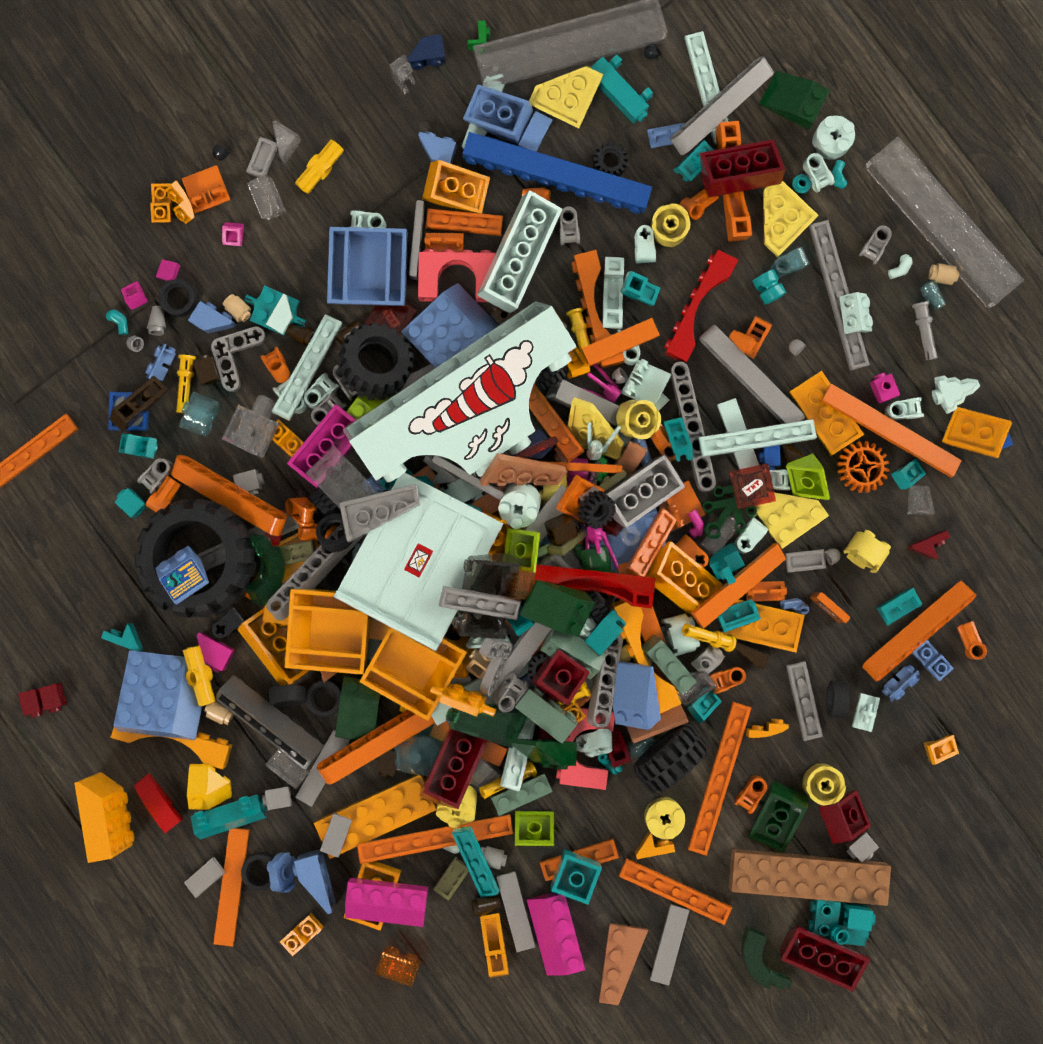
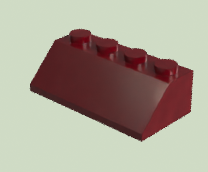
[700,139,785,198]
[419,721,489,809]
[780,926,870,992]

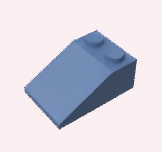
[463,84,533,144]
[613,661,661,730]
[292,849,337,914]

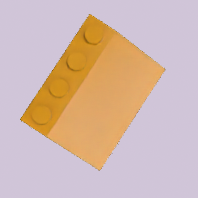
[237,595,311,686]

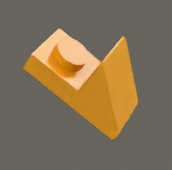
[565,347,590,379]
[924,735,959,765]
[635,831,675,859]

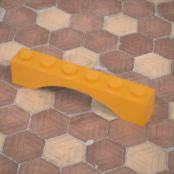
[610,600,681,714]
[111,727,232,769]

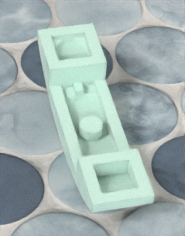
[603,257,624,329]

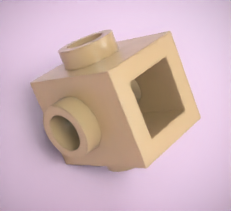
[465,648,491,680]

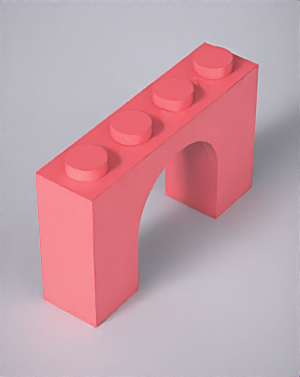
[418,249,495,302]
[556,707,615,790]

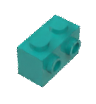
[807,899,841,940]

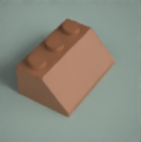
[626,704,689,743]

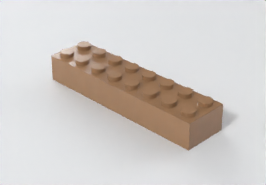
[729,849,891,906]

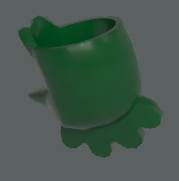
[574,544,616,573]

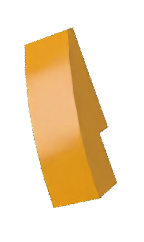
[480,913,509,978]

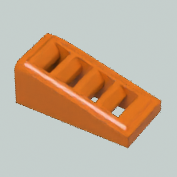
[745,316,772,359]

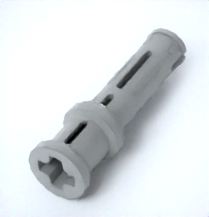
[912,301,938,361]

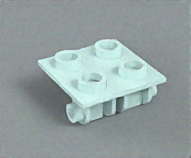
[621,359,672,406]

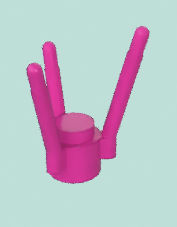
[582,364,622,403]
[585,526,619,569]

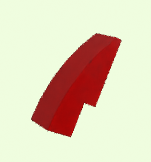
[134,773,183,833]

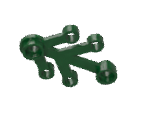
[702,477,757,539]

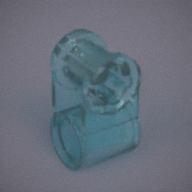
[771,247,810,277]

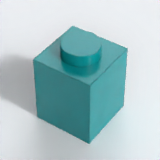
[114,488,147,519]

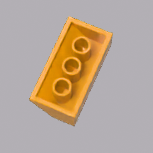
[645,541,723,619]

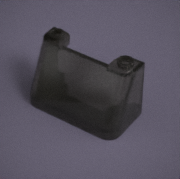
[453,553,520,639]

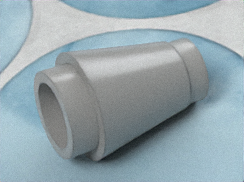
[147,306,166,336]

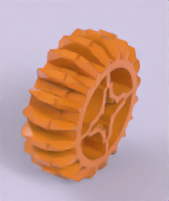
[837,441,889,493]

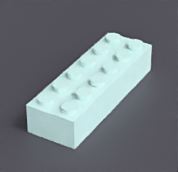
[477,190,562,313]

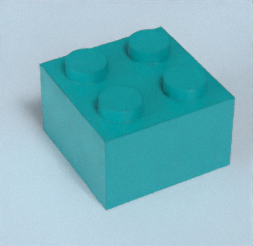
[550,849,602,905]

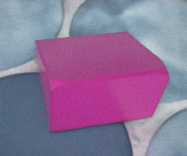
[222,222,244,246]
[156,259,180,281]
[121,281,148,310]

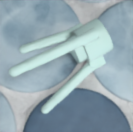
[586,422,621,460]

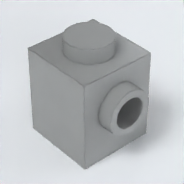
[233,469,265,495]
[691,644,725,677]
[262,786,292,810]
[845,831,879,863]

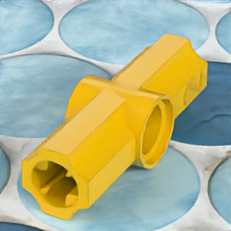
[295,140,344,194]
[183,645,216,706]

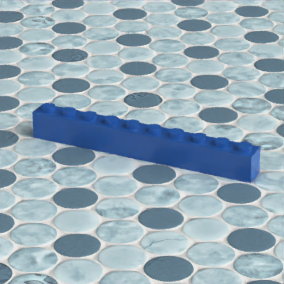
[463,132,652,214]

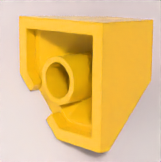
[187,764,232,810]

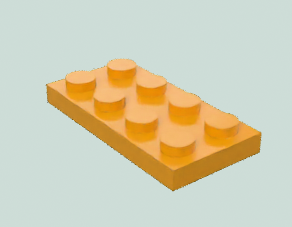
[789,371,864,456]
[721,600,805,652]

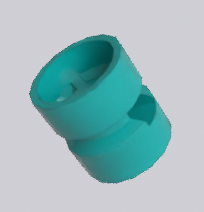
[752,269,787,305]

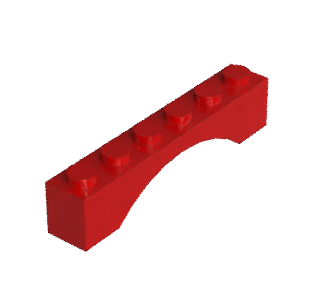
[664,250,738,364]
[533,564,655,608]

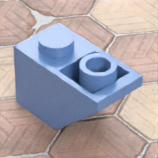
[418,131,457,164]
[188,301,236,334]

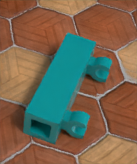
[590,55,653,124]
[191,794,268,840]

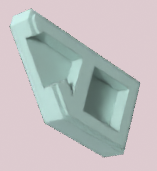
[266,293,293,334]

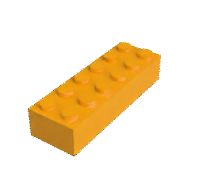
[314,772,437,859]

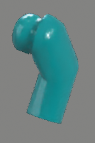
[831,160,847,189]
[106,309,128,335]
[598,754,623,774]

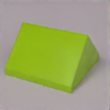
[786,454,830,500]
[503,528,540,572]
[515,811,554,846]

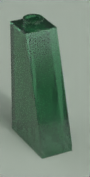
[446,704,528,748]

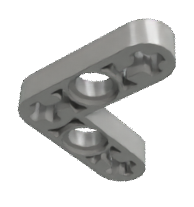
[211,327,266,392]
[479,638,512,696]

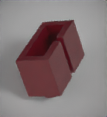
[18,683,67,718]

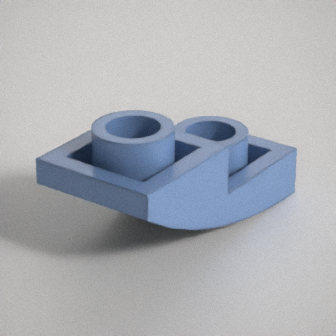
[518,111,552,152]
[912,640,954,681]

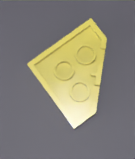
[529,66,604,128]
[763,181,819,257]
[568,397,624,460]
[753,491,829,549]

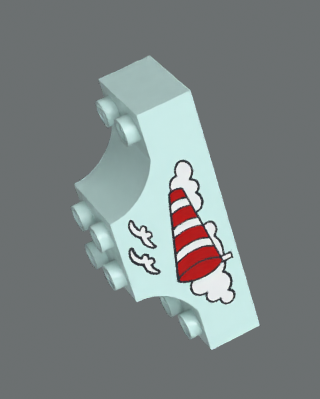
[343,301,577,482]

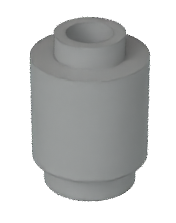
[481,846,507,870]

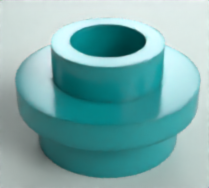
[792,174,811,194]
[830,925,850,945]

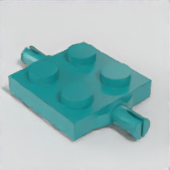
[244,285,306,336]

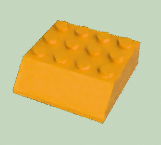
[285,589,371,674]
[360,627,467,721]
[74,772,134,863]

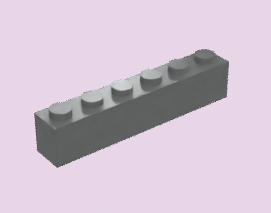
[215,675,324,770]

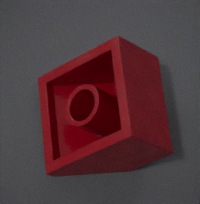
[531,649,590,705]
[819,790,871,844]

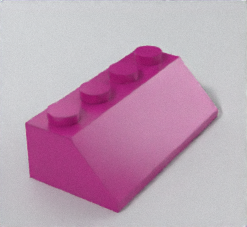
[287,404,356,488]
[345,878,428,927]
[527,892,585,975]

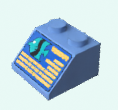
[155,546,209,605]

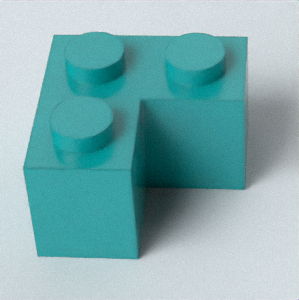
[838,902,875,946]

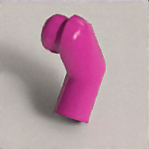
[688,509,704,538]

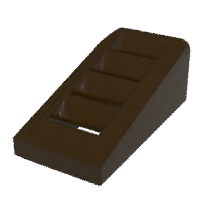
[734,642,769,670]

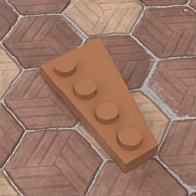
[480,453,567,486]
[599,923,648,1005]

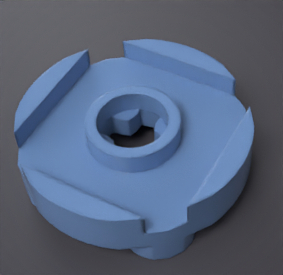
[267,853,298,893]

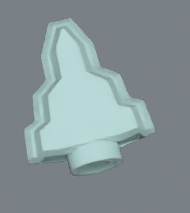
[932,375,980,414]

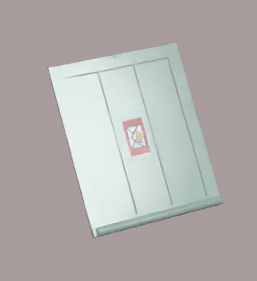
[334,472,503,651]

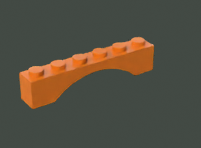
[715,121,752,242]
[571,250,625,369]

